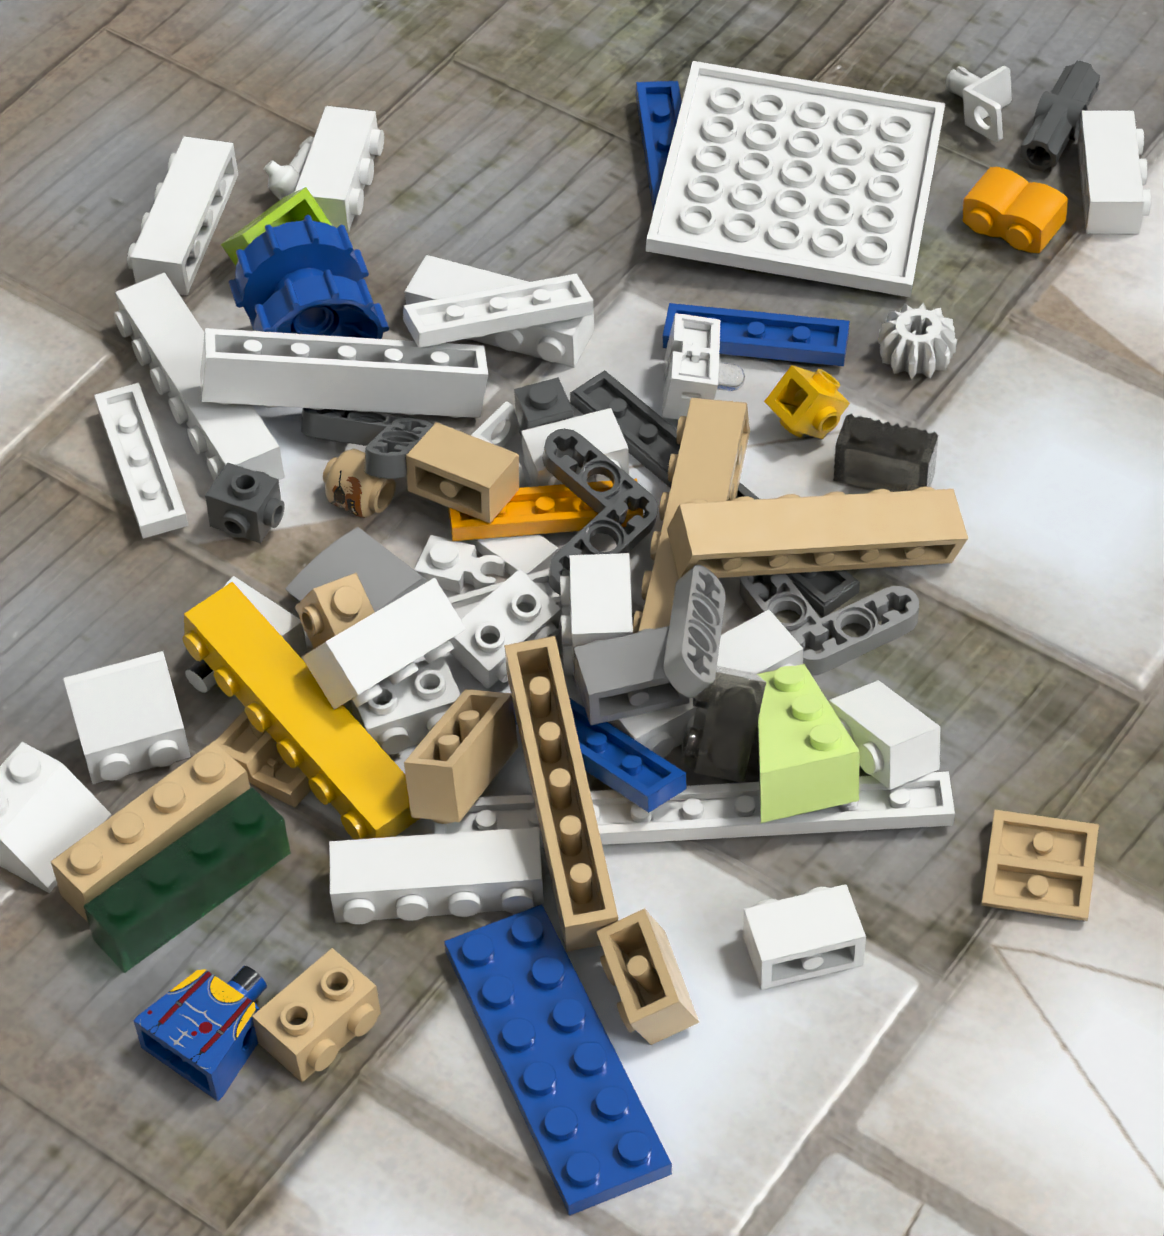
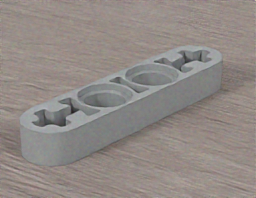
[663,565,726,698]

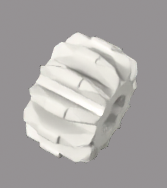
[878,303,957,380]

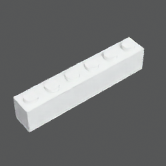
[114,272,285,481]
[200,328,488,418]

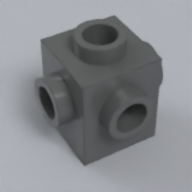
[205,462,285,544]

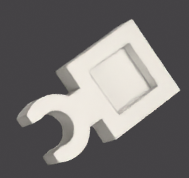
[414,535,505,593]

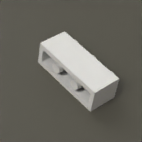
[295,106,384,232]
[1077,111,1151,234]
[302,578,466,709]

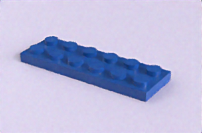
[444,904,672,1216]

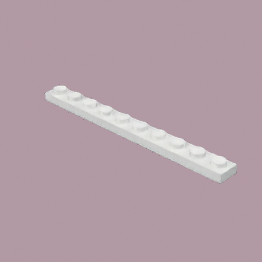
[434,771,955,848]

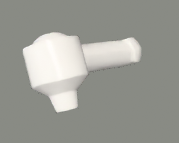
[264,136,314,200]

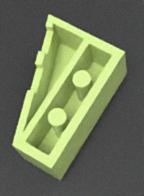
[757,664,860,823]

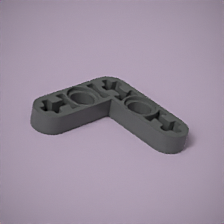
[301,408,433,479]
[542,428,658,595]

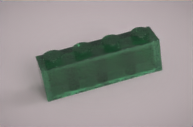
[83,787,291,973]

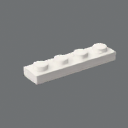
[403,274,593,348]
[94,383,189,539]

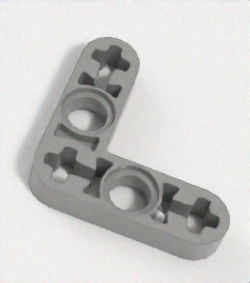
[740,574,919,675]

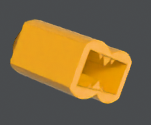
[963,167,1068,253]

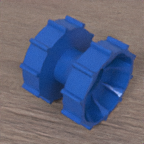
[228,215,389,339]

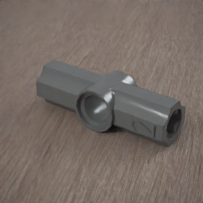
[1020,60,1100,172]

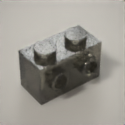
[681,666,766,783]

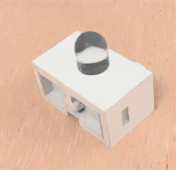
[662,313,745,420]

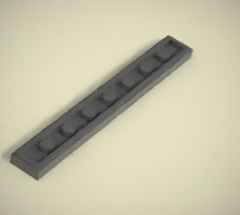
[570,370,860,617]

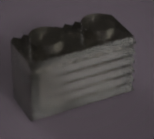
[833,413,938,492]

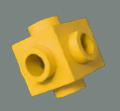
[764,365,850,439]

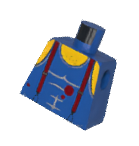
[133,966,267,1101]

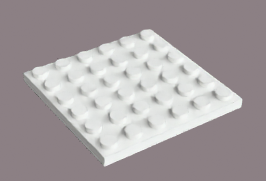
[645,61,945,297]

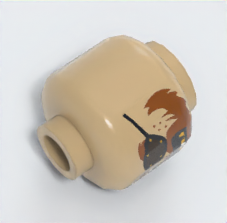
[323,449,396,518]

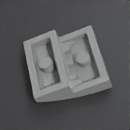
[285,527,427,612]

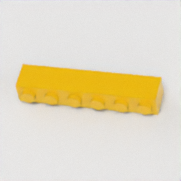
[182,582,421,840]

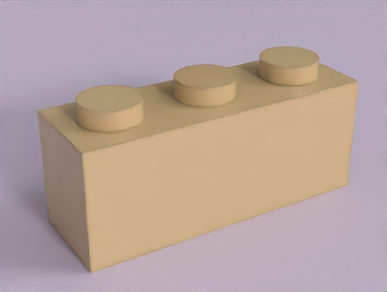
[404,689,518,824]

